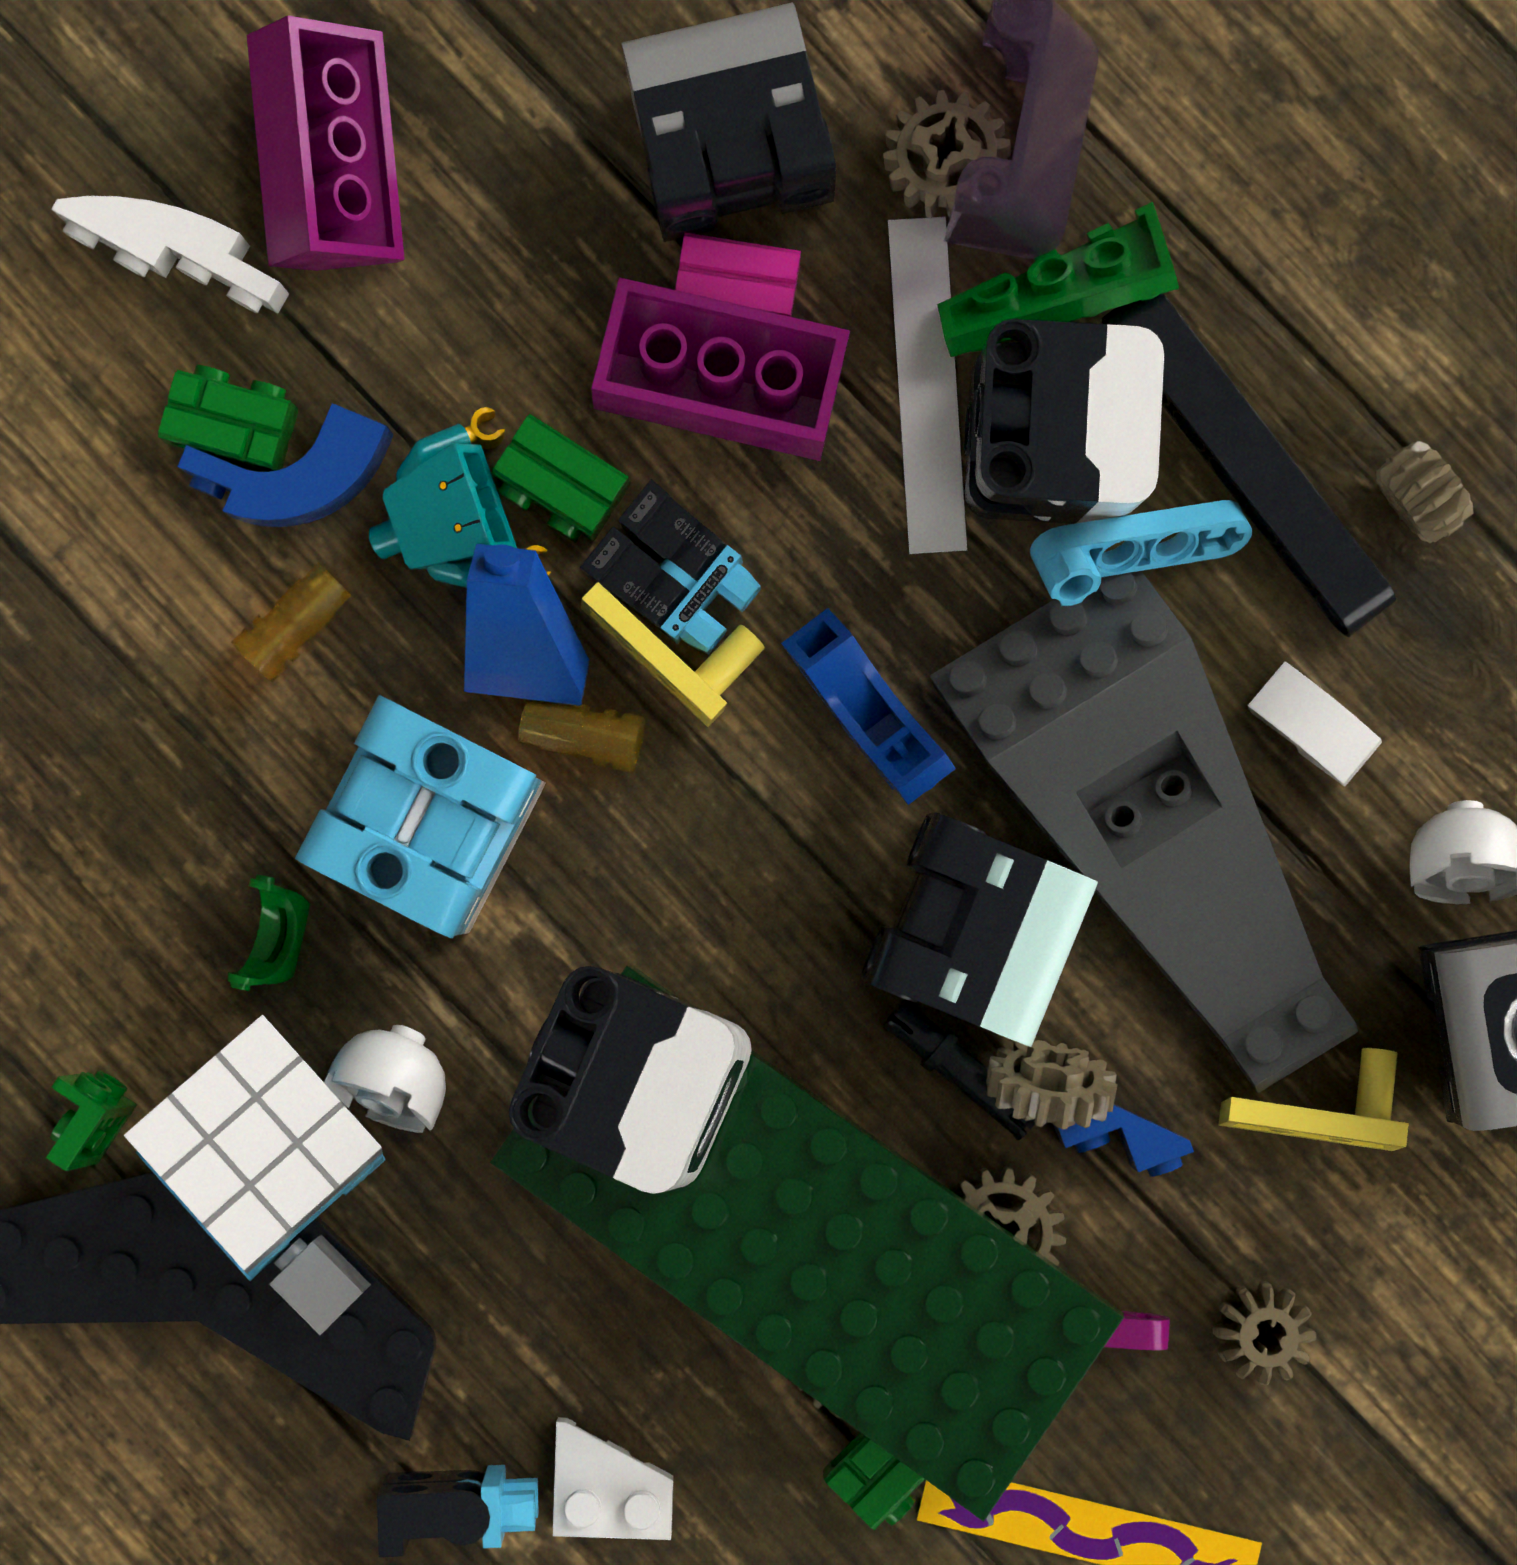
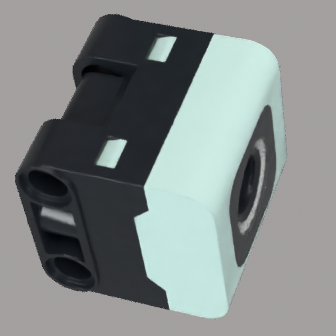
[860,812,1098,1047]

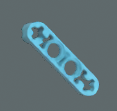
[1030,500,1252,606]

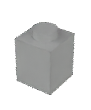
[269,1235,371,1335]

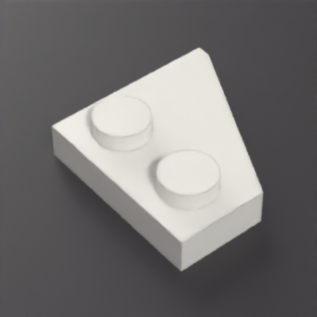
[553,1417,674,1540]

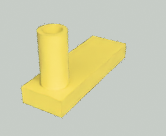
[581,582,765,727]
[1218,1048,1409,1151]

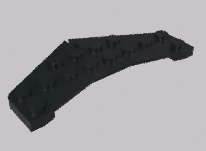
[0,1172,436,1441]

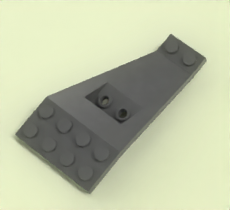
[930,571,1358,1094]

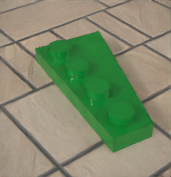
[937,202,1179,357]

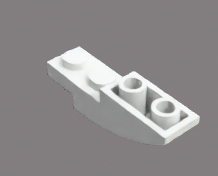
[52,196,289,314]

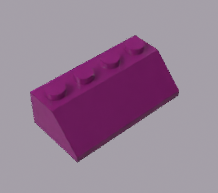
[246,15,405,271]
[591,277,850,461]

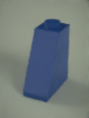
[464,544,589,706]

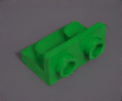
[46,1070,137,1171]

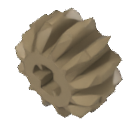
[1376,441,1473,543]
[1213,1281,1316,1385]

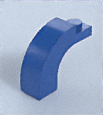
[177,403,394,527]
[781,608,956,805]

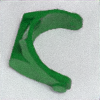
[227,874,310,991]

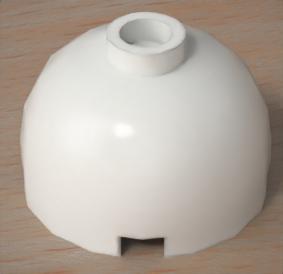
[1410,800,1517,904]
[324,1025,446,1133]

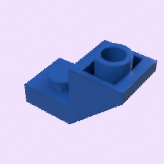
[1052,1104,1194,1177]

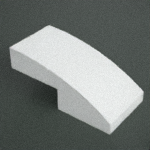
[1248,661,1382,787]

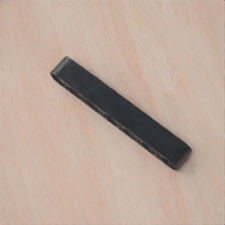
[1101,294,1396,637]

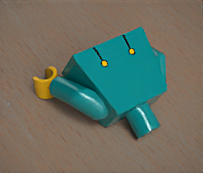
[369,407,551,588]

